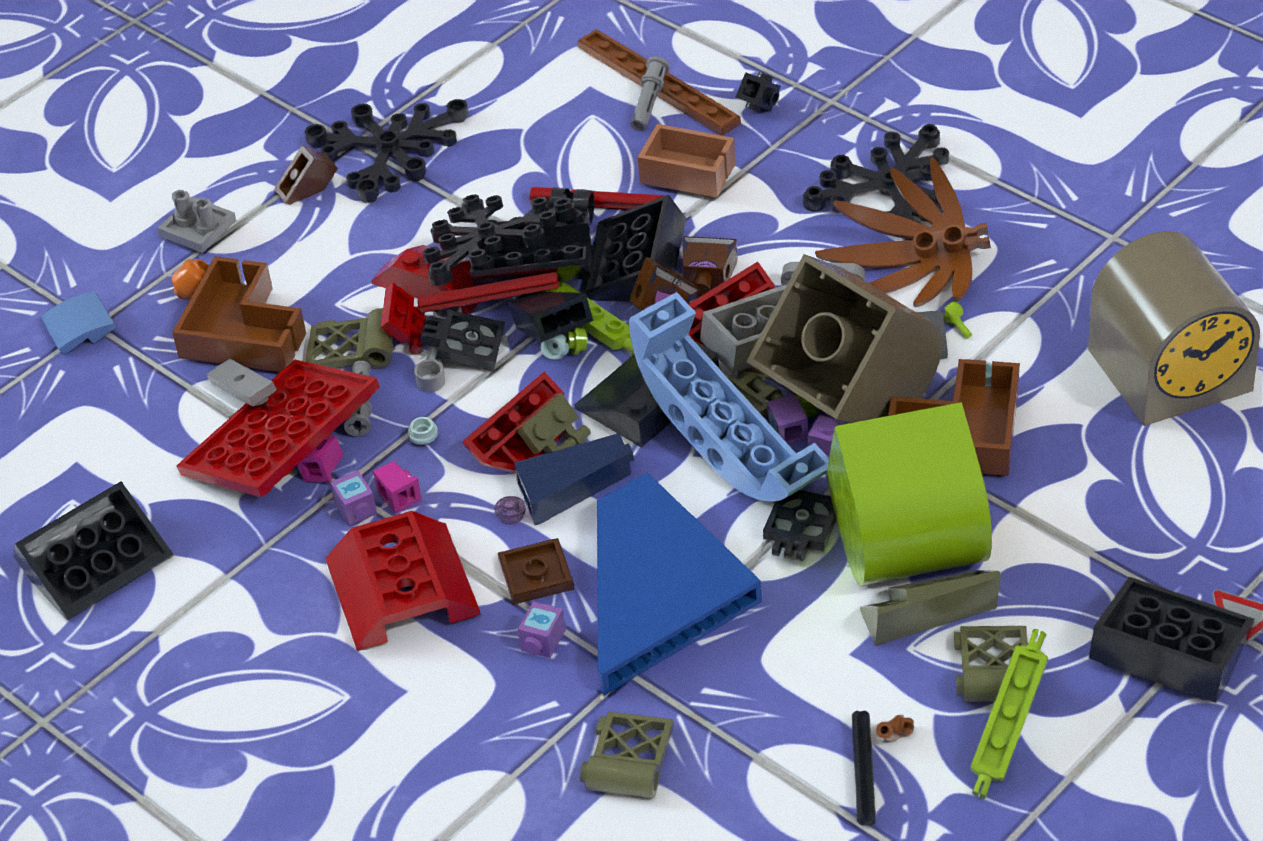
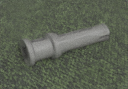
[630,56,670,131]
[344,361,372,437]

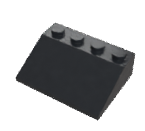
[581,195,686,301]
[574,341,720,448]
[13,481,174,621]
[1089,577,1255,703]

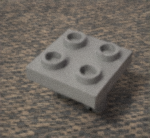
[158,189,237,253]

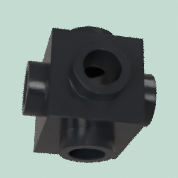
[736,72,781,113]

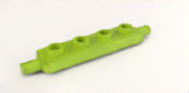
[548,281,634,355]
[970,629,1048,799]

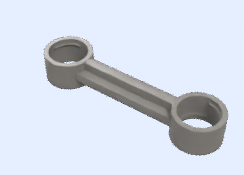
[414,306,462,393]

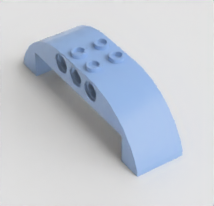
[629,292,829,502]

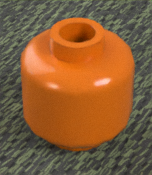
[171,259,209,300]

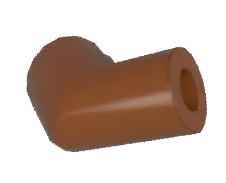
[876,714,915,742]

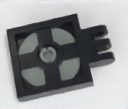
[420,310,505,370]
[763,490,837,562]

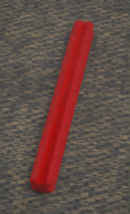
[529,187,663,210]
[417,272,559,313]

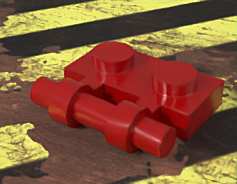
[380,283,426,354]

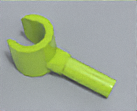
[943,301,972,339]

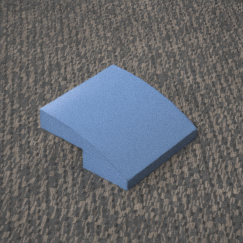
[40,291,117,355]

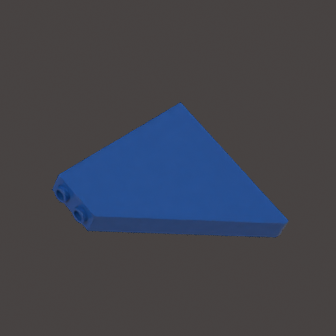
[597,472,762,696]

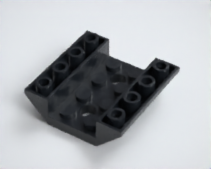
[470,210,592,286]

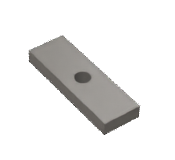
[206,358,276,406]

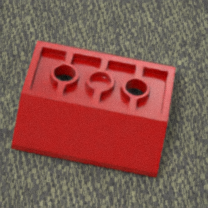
[325,511,481,651]

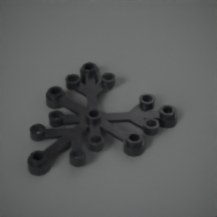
[304,99,469,203]
[803,124,949,241]
[422,194,577,286]

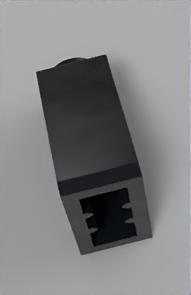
[508,291,594,342]

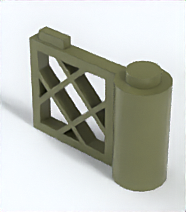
[306,308,394,369]
[954,625,1028,702]
[580,711,674,798]

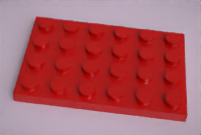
[176,359,380,497]

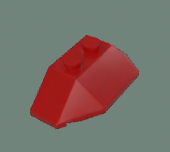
[371,245,478,314]
[688,261,774,347]
[461,371,565,473]

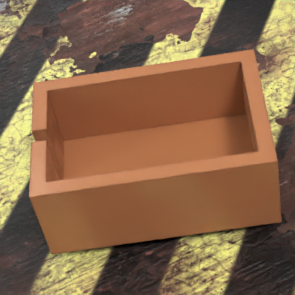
[637,124,736,198]

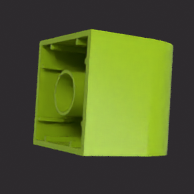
[826,402,992,586]

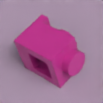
[297,436,344,482]
[373,461,422,514]

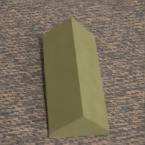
[860,570,1001,646]

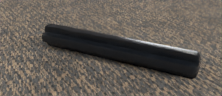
[852,710,876,826]

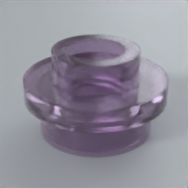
[494,496,526,525]

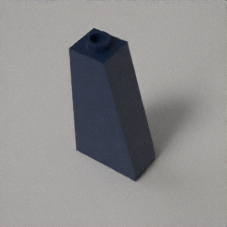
[514,433,634,525]

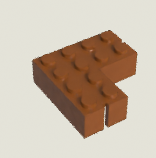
[172,256,307,372]
[888,359,1020,476]

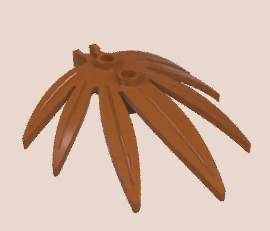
[815,157,991,307]

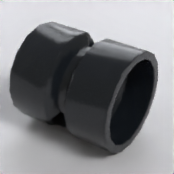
[549,187,595,226]

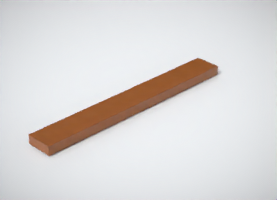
[578,29,741,136]

